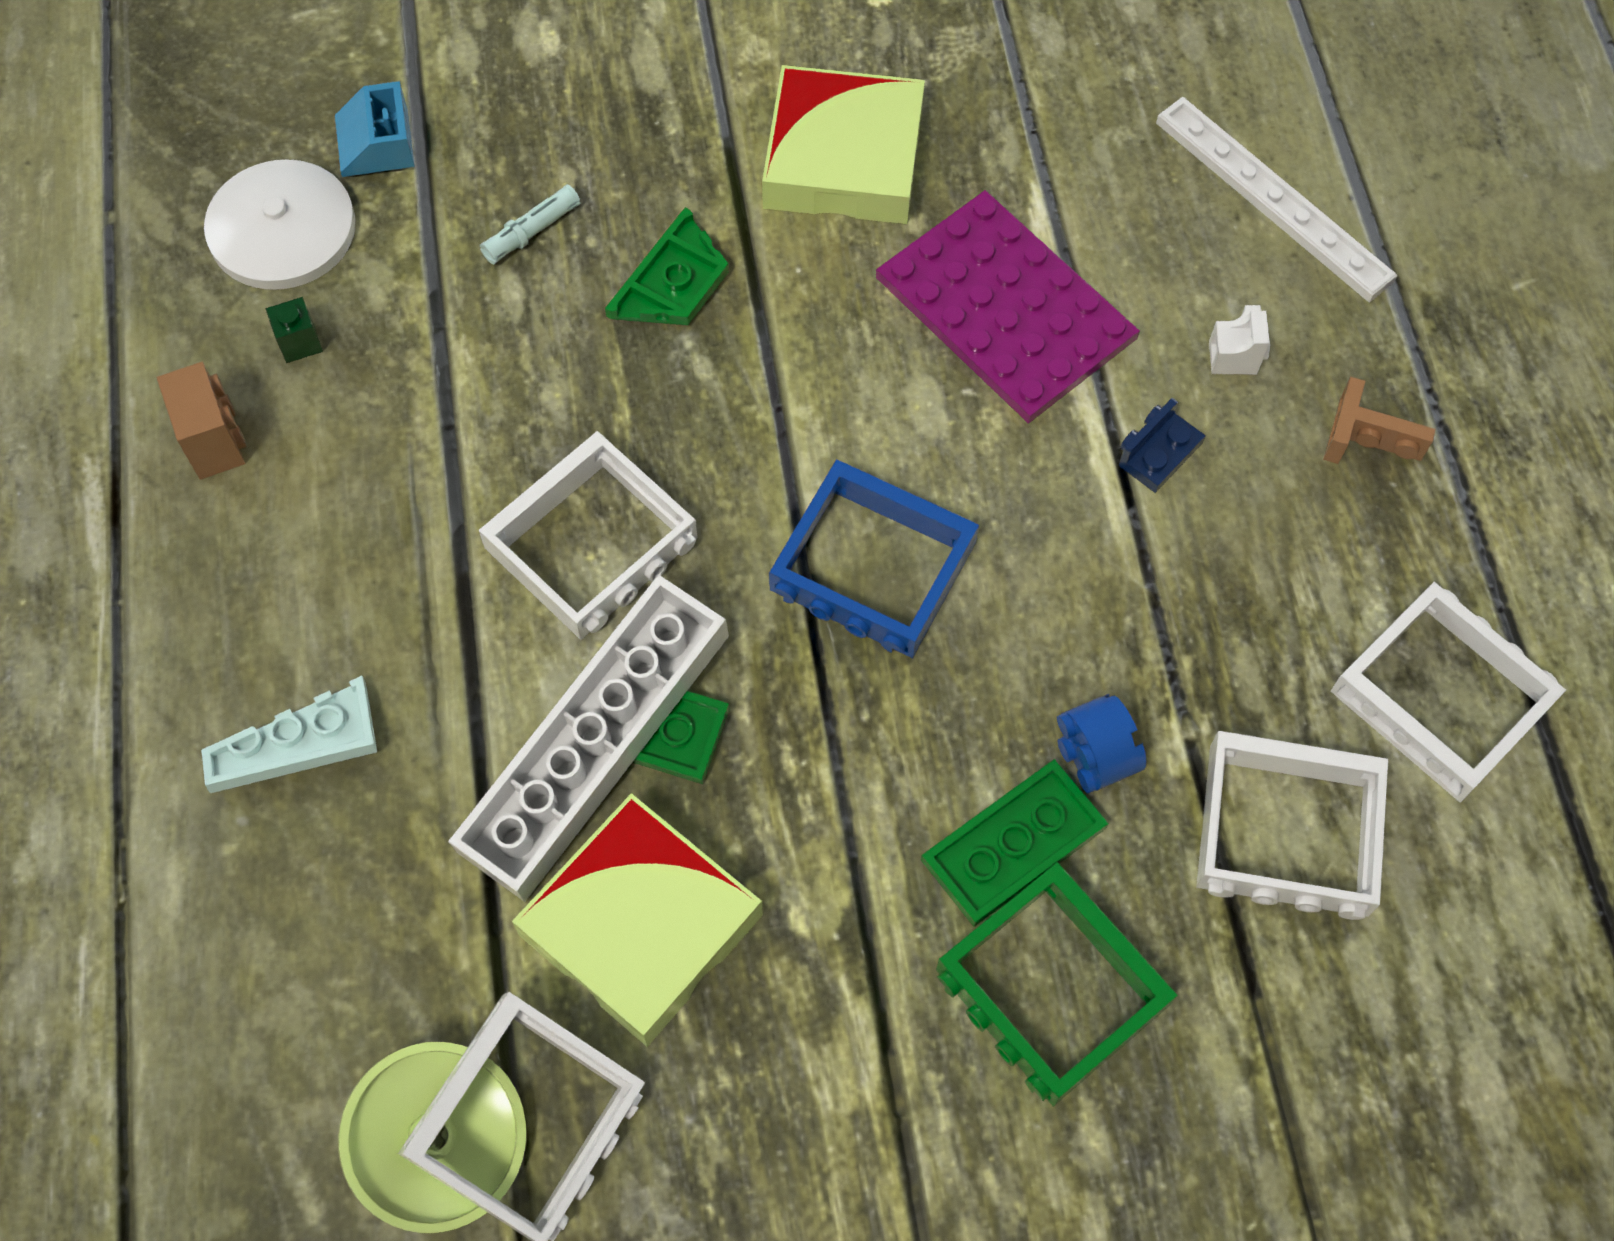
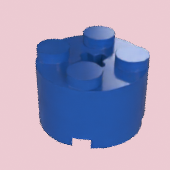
[1057,694,1146,793]

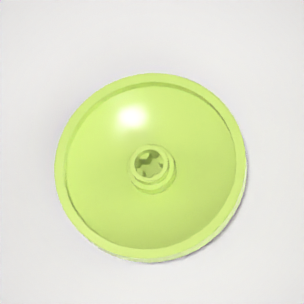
[338,1042,526,1233]

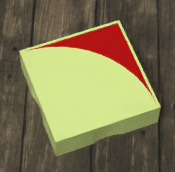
[762,65,925,224]
[512,793,763,1047]

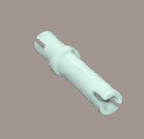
[480,184,581,265]

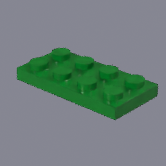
[921,759,1109,927]

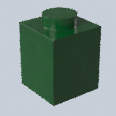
[265,297,323,363]

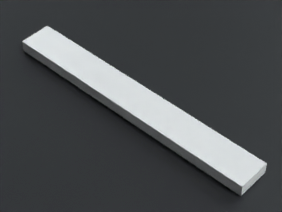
[1156,97,1397,303]

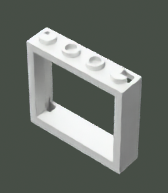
[479,431,697,640]
[1331,582,1566,803]
[1196,731,1388,920]
[398,992,645,1241]

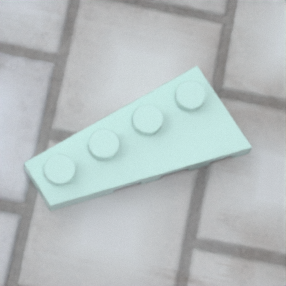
[201,676,377,793]

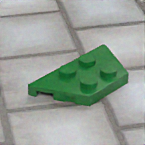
[605,207,729,325]

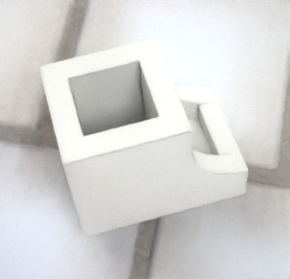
[1209,305,1270,375]

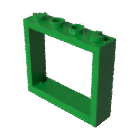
[936,862,1178,1107]

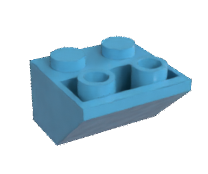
[335,81,415,177]

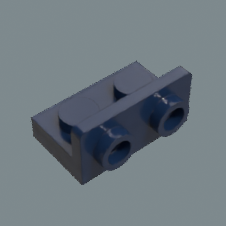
[1119,398,1206,493]

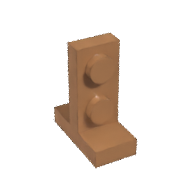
[1323,377,1436,464]

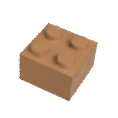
[156,361,247,480]

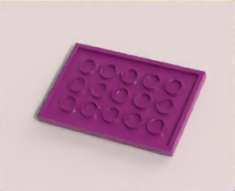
[876,190,1140,424]

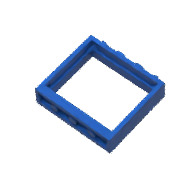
[769,459,979,658]

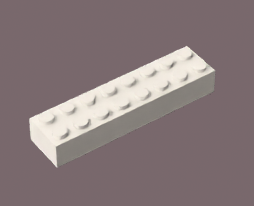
[448,574,729,902]

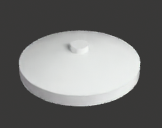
[204,160,356,290]

